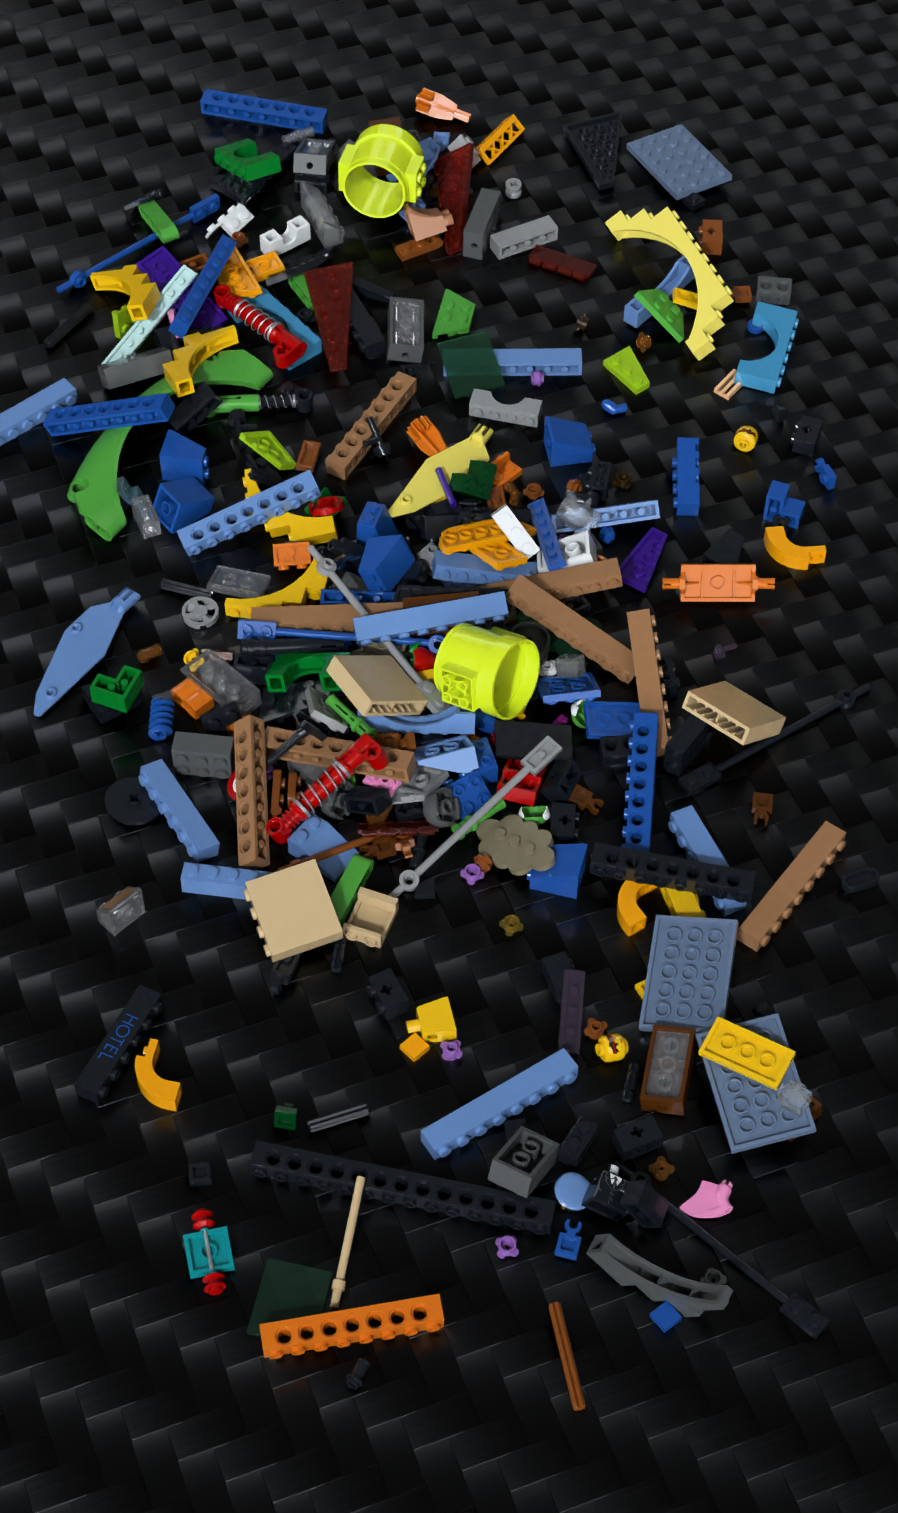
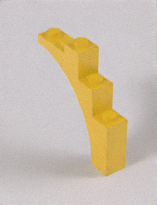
[90,264,161,321]
[162,325,239,398]
[242,468,338,545]
[225,558,331,619]

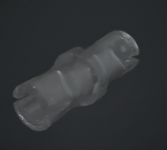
[282,126,315,143]

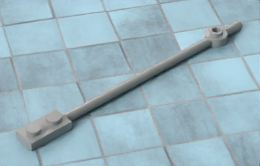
[307,545,451,714]
[389,735,562,898]

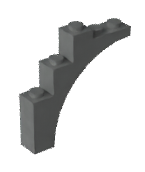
[586,1234,733,1317]

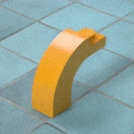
[764,526,826,570]
[617,880,657,937]
[135,1038,182,1112]

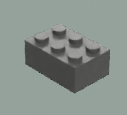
[171,731,235,779]
[488,1126,560,1198]

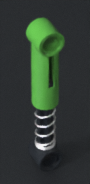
[207,388,313,417]

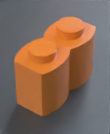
[171,677,214,719]

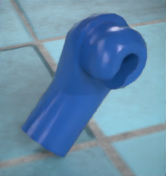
[601,399,627,415]

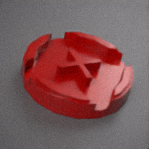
[308,496,345,516]

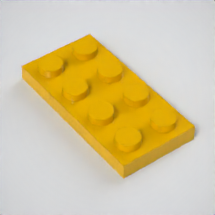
[698,1016,796,1091]

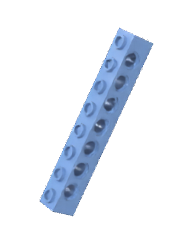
[177,470,321,556]

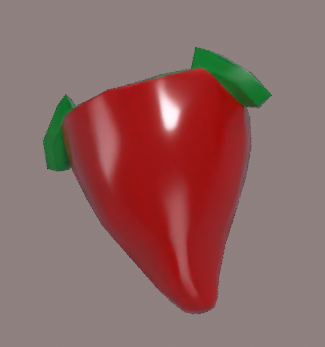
[409,642,437,672]

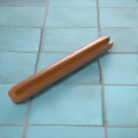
[549,1302,586,1411]

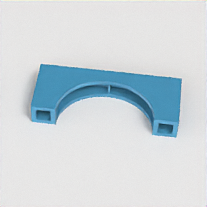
[227,284,322,371]
[734,301,799,394]

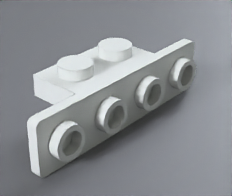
[205,197,254,239]

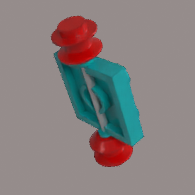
[183,1208,235,1295]

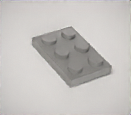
[305,685,348,733]

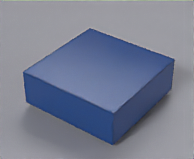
[649,1301,682,1333]

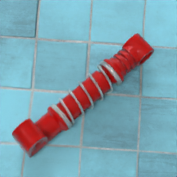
[213,284,307,369]
[265,732,389,844]

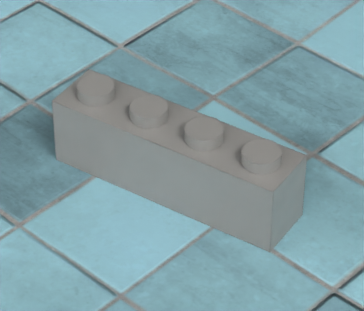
[490,215,558,260]

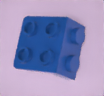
[442,769,492,820]

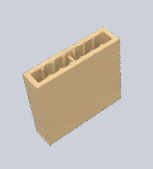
[326,655,428,716]
[682,681,786,745]
[243,859,343,962]

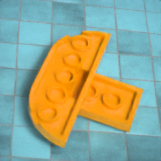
[217,247,285,298]
[439,519,536,570]

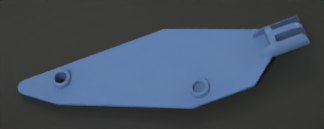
[34,587,141,717]

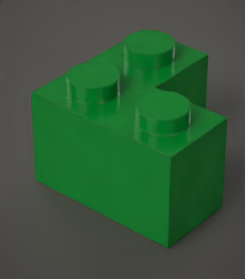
[89,665,144,713]

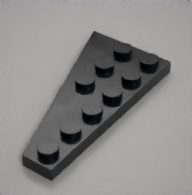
[260,680,347,728]

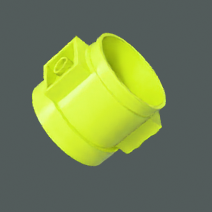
[338,124,427,218]
[434,623,540,720]

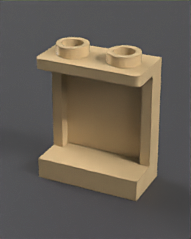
[342,887,399,948]

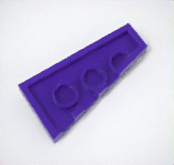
[619,527,668,593]

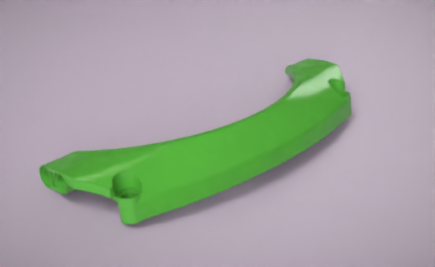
[67,350,273,541]

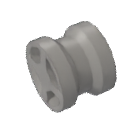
[505,178,522,199]

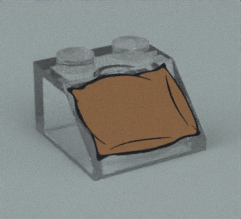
[96,886,145,936]

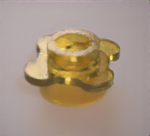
[499,915,524,936]

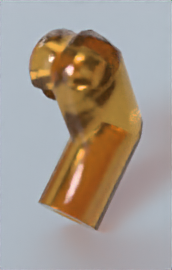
[502,481,520,506]
[366,805,393,824]

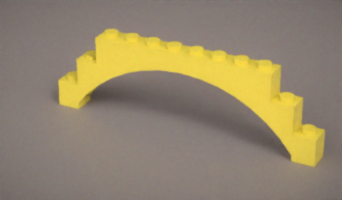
[605,206,734,361]

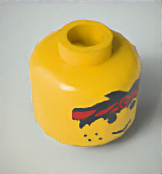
[733,426,758,452]
[595,1033,628,1062]

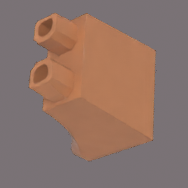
[403,202,454,241]

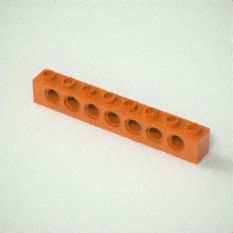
[259,1294,444,1359]

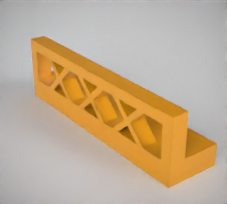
[476,114,525,165]

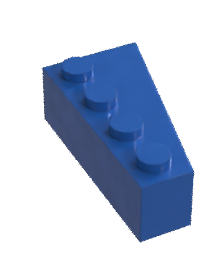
[672,437,700,516]

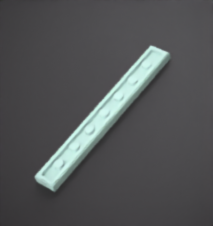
[102,264,198,364]

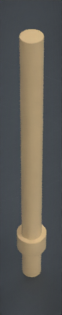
[330,1176,365,1309]

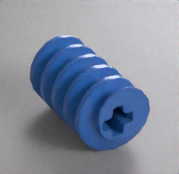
[148,698,175,741]

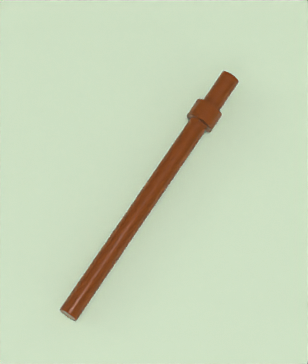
[277,830,383,871]

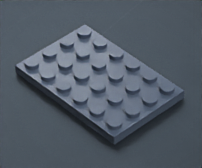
[627,124,732,200]
[639,915,739,1034]
[696,1013,816,1154]

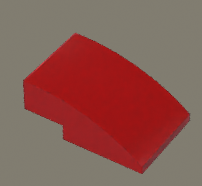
[496,759,549,807]

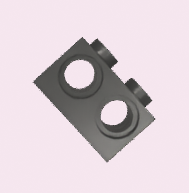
[756,276,792,305]

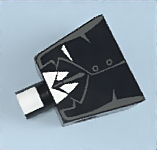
[581,1165,628,1222]

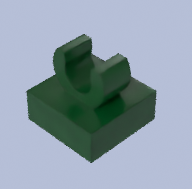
[274,1102,298,1130]

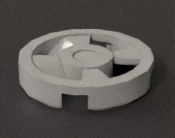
[182,596,219,629]

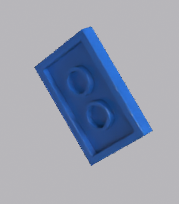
[583,701,644,739]

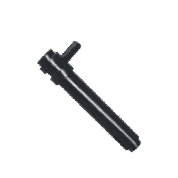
[240,637,344,657]

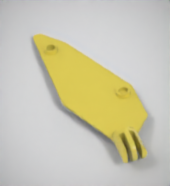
[388,424,494,517]

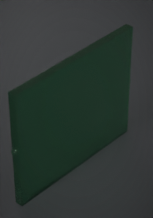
[437,330,505,399]
[247,1258,333,1343]

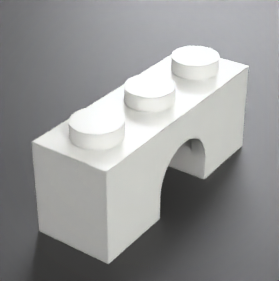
[260,215,311,256]
[491,504,540,559]

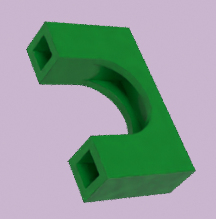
[214,138,281,182]
[265,652,352,692]

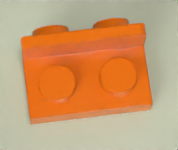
[491,451,522,488]
[272,542,311,570]

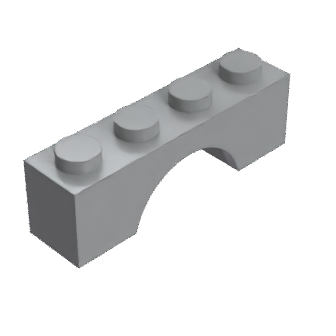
[469,388,542,427]

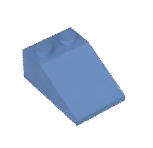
[414,734,479,773]
[287,814,360,883]

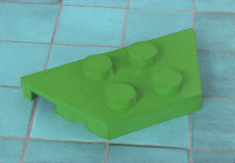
[432,289,476,339]
[634,289,684,343]

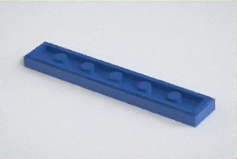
[527,498,567,571]

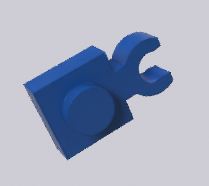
[814,458,837,490]
[555,1219,582,1261]

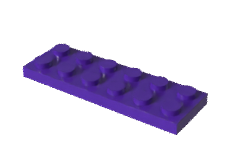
[136,246,228,328]

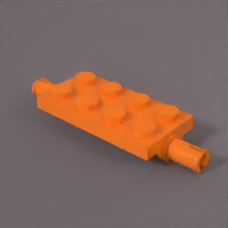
[662,564,775,602]

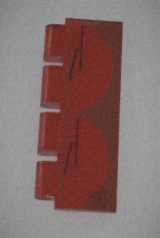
[528,245,597,281]
[358,821,438,837]

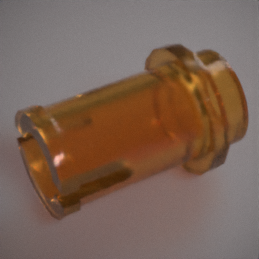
[137,643,162,663]

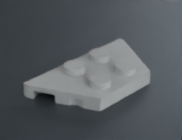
[391,764,449,805]

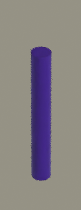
[435,467,457,508]

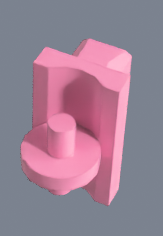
[362,775,402,798]

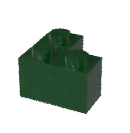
[449,460,497,501]

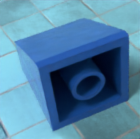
[543,416,595,467]
[159,429,210,486]
[151,477,215,534]
[356,501,399,546]
[358,534,415,592]
[527,843,588,899]

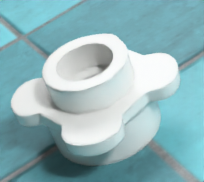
[539,660,557,677]

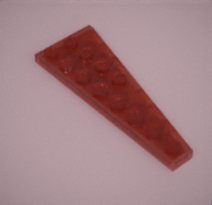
[434,143,474,255]
[304,262,353,372]

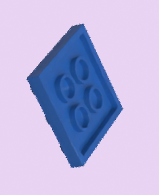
[537,672,601,705]

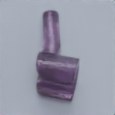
[713,643,737,659]

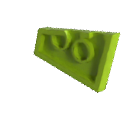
[112,305,136,339]
[603,346,650,395]
[239,430,296,470]

